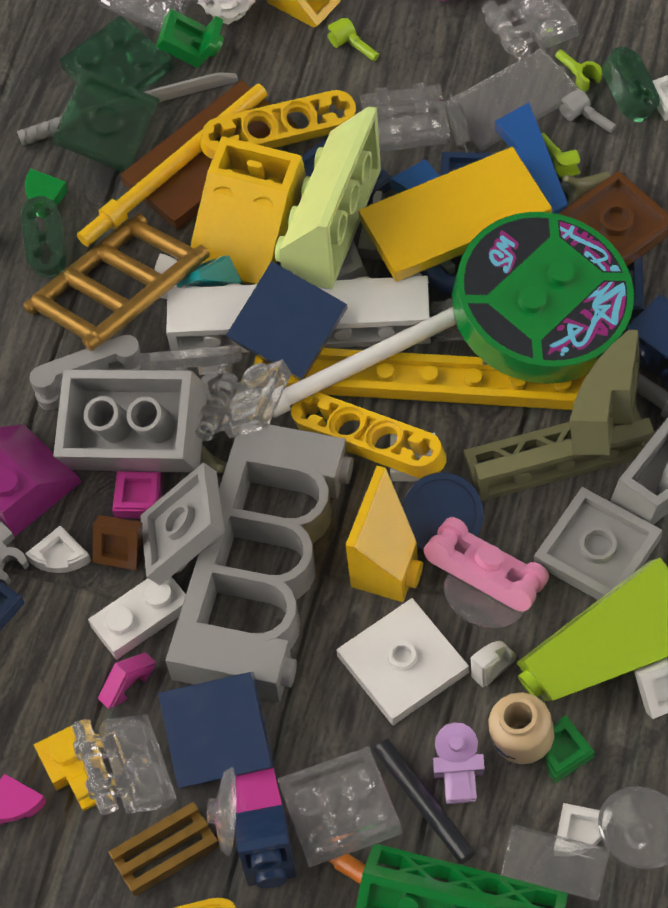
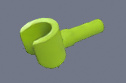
[327,18,379,62]
[555,49,602,92]
[541,133,580,178]

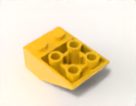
[191,136,306,285]

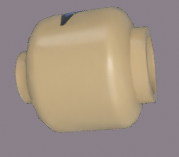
[488,692,554,764]

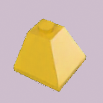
[346,466,423,602]

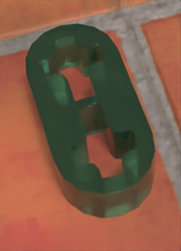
[602,47,660,122]
[21,196,67,277]

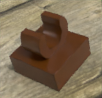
[93,515,143,570]

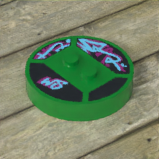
[452,212,634,384]

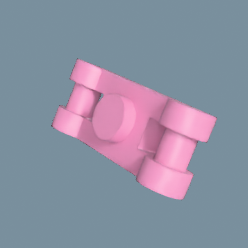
[424,517,549,612]

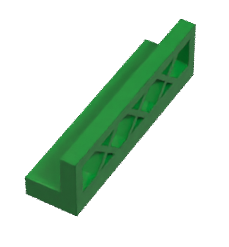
[356,843,568,908]

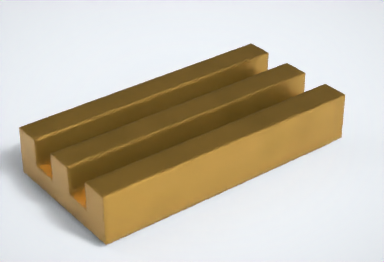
[108,802,220,897]

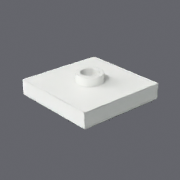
[336,598,469,726]

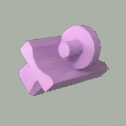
[433,722,485,804]

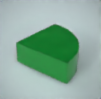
[25,168,68,221]
[545,715,594,784]

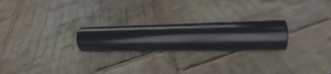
[374,739,475,864]

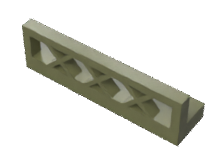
[464,405,655,501]

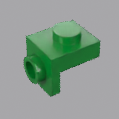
[156,9,224,68]

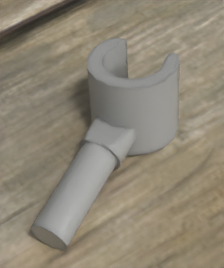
[559,90,616,133]

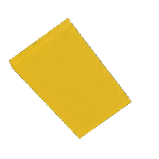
[358,147,552,282]

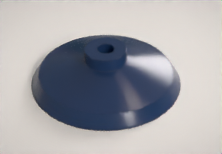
[402,472,484,550]

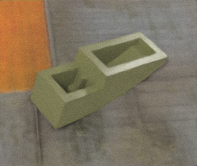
[570,330,640,455]

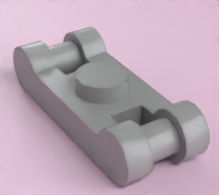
[29,335,145,410]

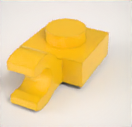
[34,723,100,812]

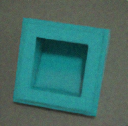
[176,255,242,288]

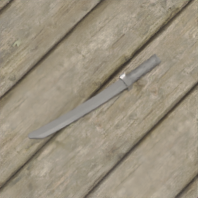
[17,73,239,146]

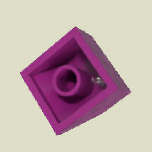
[0,424,81,537]

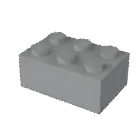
[53,370,208,472]

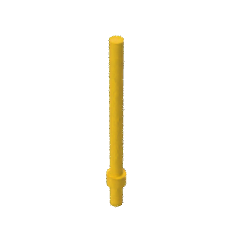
[77,84,268,247]

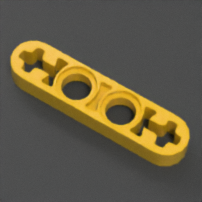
[200,90,356,159]
[291,392,446,478]

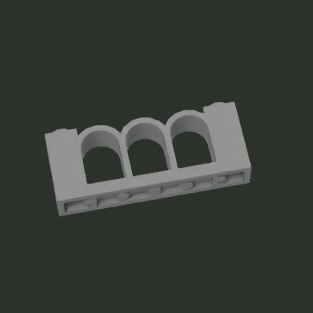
[165,419,354,702]

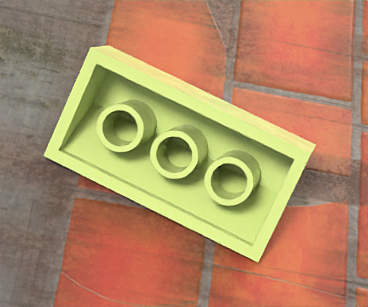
[275,106,381,289]

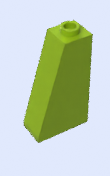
[516,558,668,701]

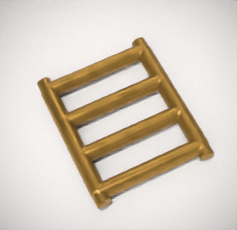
[23,213,210,352]

